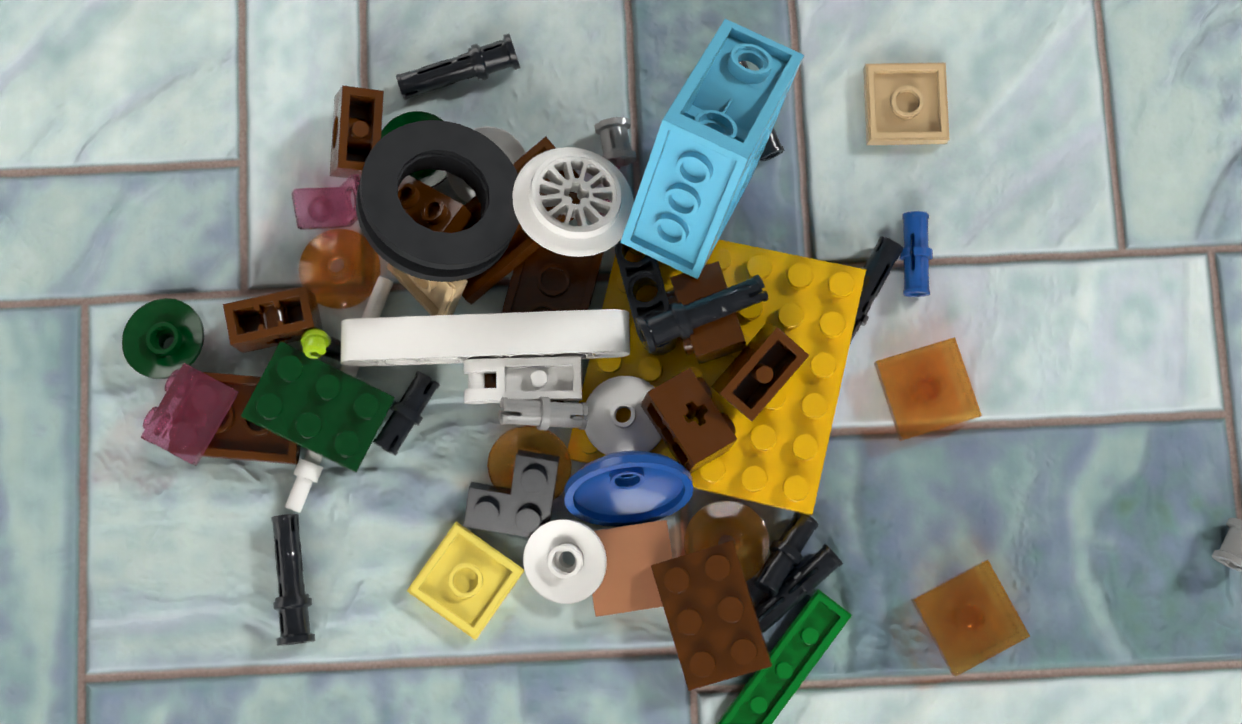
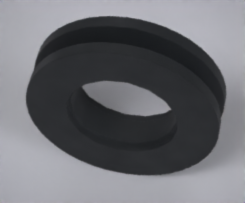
[356,120,519,282]

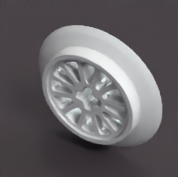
[512,147,634,257]

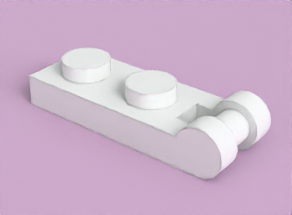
[464,356,582,404]

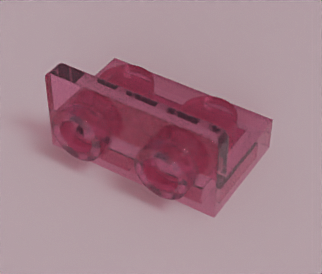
[141,363,239,466]

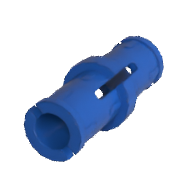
[900,211,933,297]

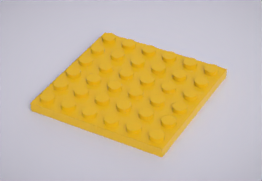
[565,239,866,516]

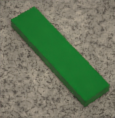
[716,589,852,724]

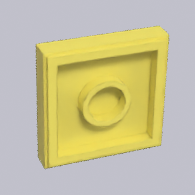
[407,521,524,640]

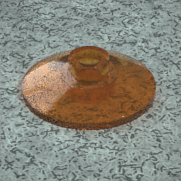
[299,229,381,309]
[487,425,572,500]
[684,500,769,581]

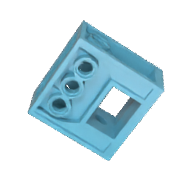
[620,19,804,279]

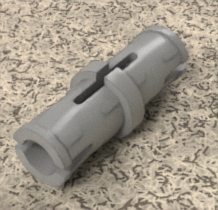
[499,397,588,431]

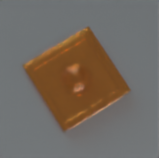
[874,337,982,442]
[911,560,1030,677]

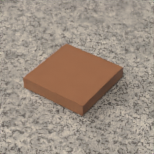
[592,520,673,617]

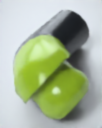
[301,328,341,362]

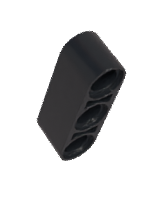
[615,240,678,356]

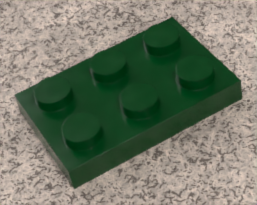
[241,341,395,473]

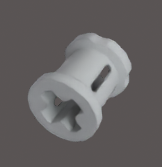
[594,117,636,167]
[1212,518,1242,572]

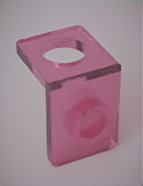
[291,174,360,230]

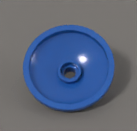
[564,450,694,527]

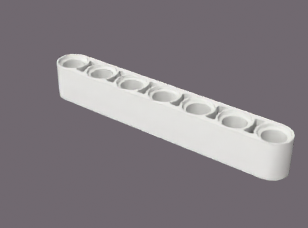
[341,309,630,367]

